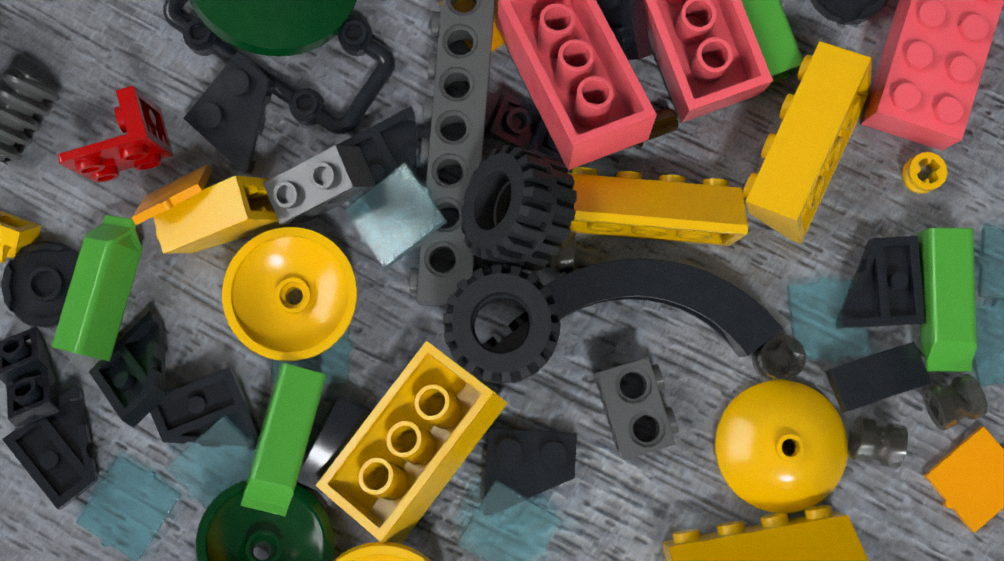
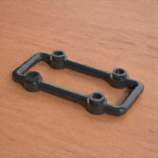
[163,0,395,134]

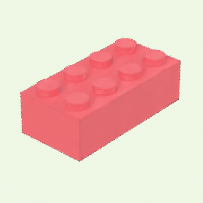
[497,0,657,170]
[642,0,773,123]
[861,0,1004,151]

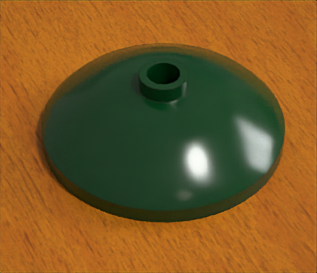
[195,480,335,561]

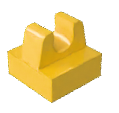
[0,211,42,263]

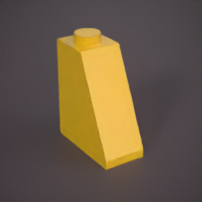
[153,176,293,254]

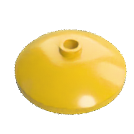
[222,227,358,361]
[714,380,848,513]

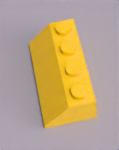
[743,41,872,244]
[568,167,748,246]
[315,341,508,544]
[662,505,869,561]

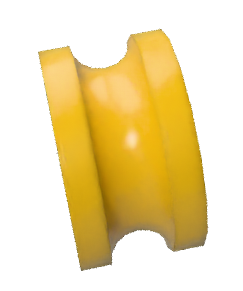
[902,152,948,194]

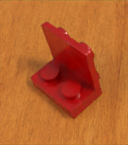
[57,86,173,183]

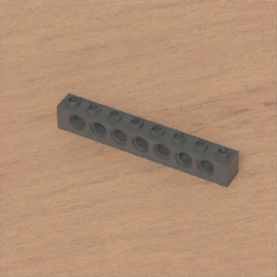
[409,0,495,307]

